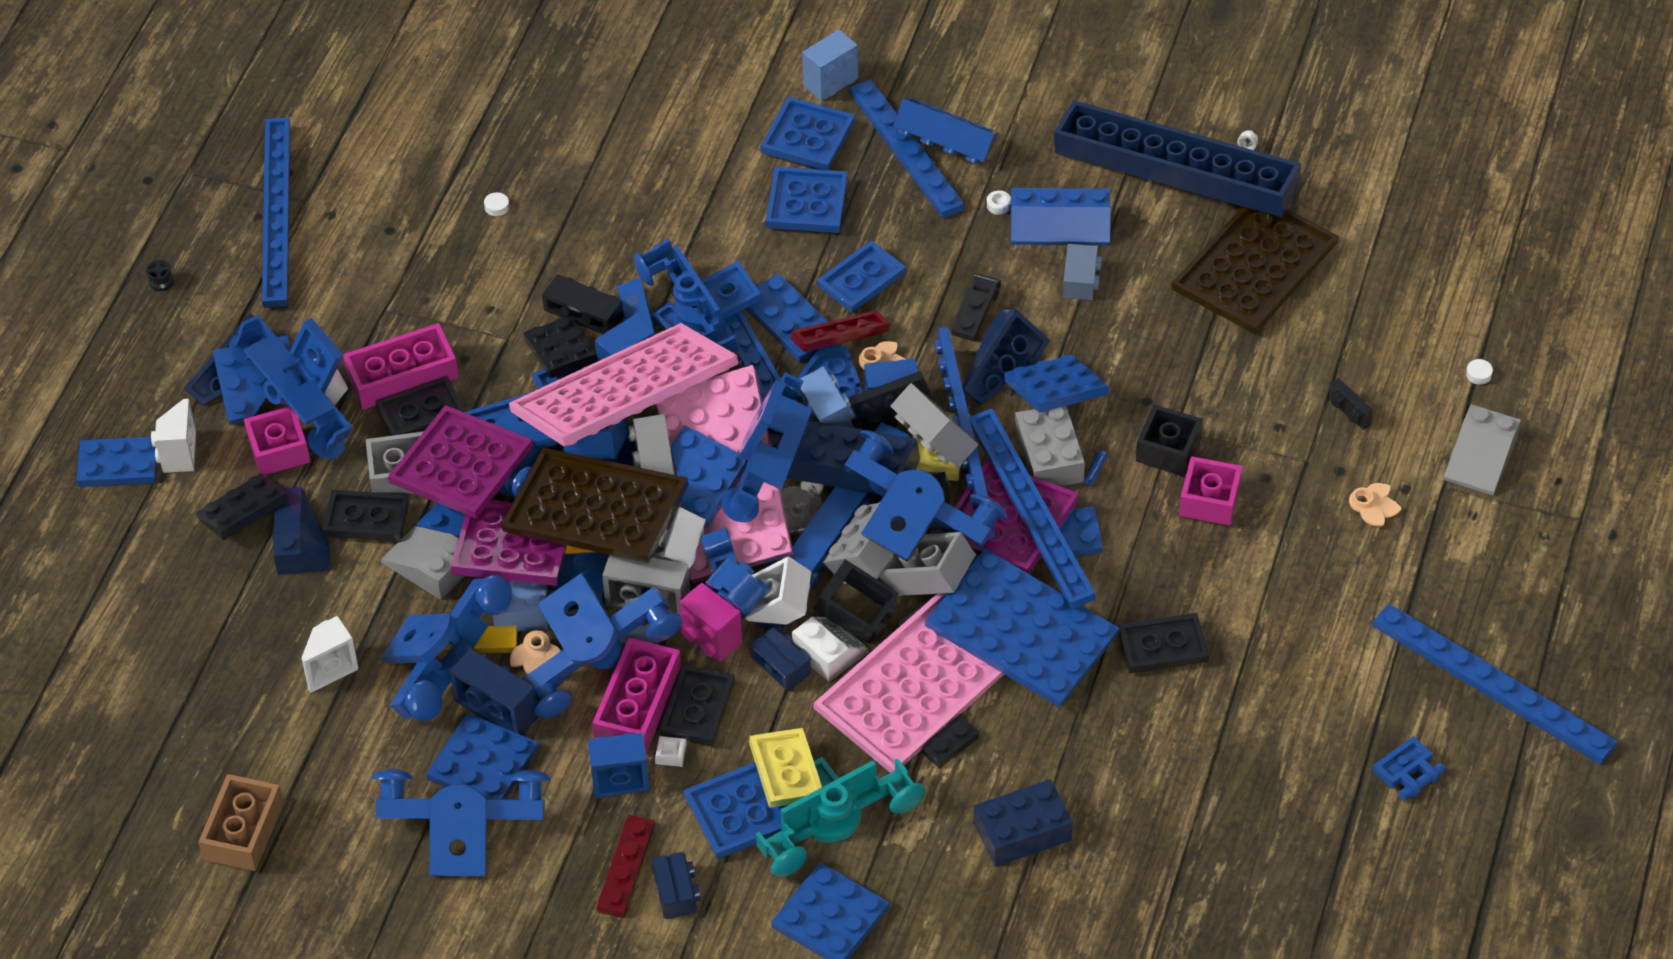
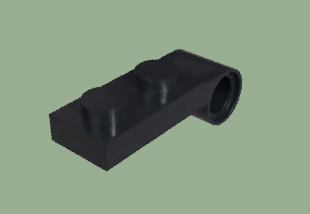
[951,273,1001,342]

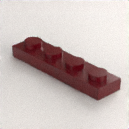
[791,310,890,353]
[597,815,655,918]

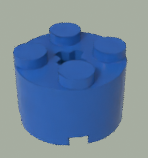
[706,556,770,618]

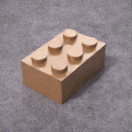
[198,774,284,871]

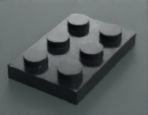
[523,316,598,379]
[849,371,935,431]
[375,376,465,436]
[196,474,289,540]
[322,490,410,542]
[1118,613,1209,674]
[660,664,735,746]

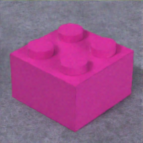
[244,407,310,475]
[1179,456,1243,526]
[679,583,743,662]

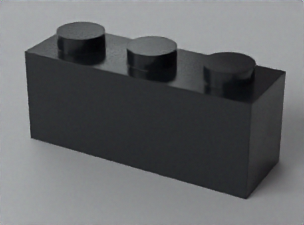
[542,274,624,335]

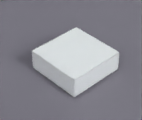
[655,736,687,767]

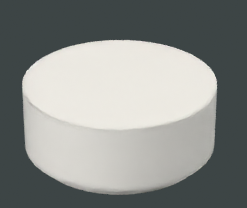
[987,191,1011,215]
[484,192,509,216]
[1466,359,1493,385]

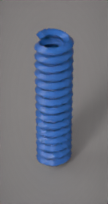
[1084,451,1107,485]

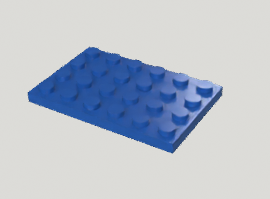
[925,549,1119,708]

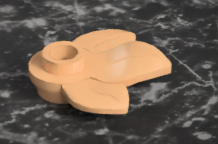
[859,341,906,369]
[1349,483,1401,527]
[510,630,561,675]

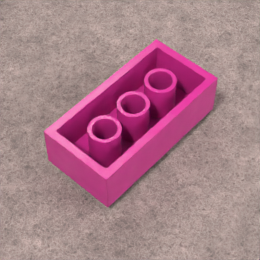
[343,323,459,410]
[592,638,681,755]

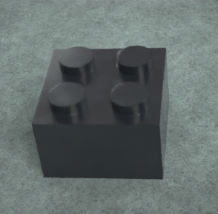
[1136,404,1203,476]

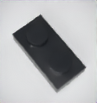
[1329,378,1373,430]
[921,715,979,768]

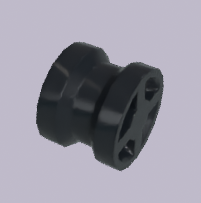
[146,260,174,291]

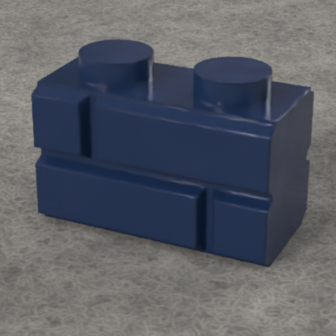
[751,627,811,691]
[652,852,701,919]

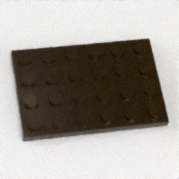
[1171,206,1339,334]
[501,448,689,563]

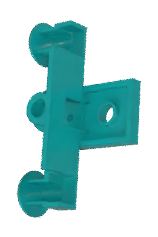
[756,757,925,878]

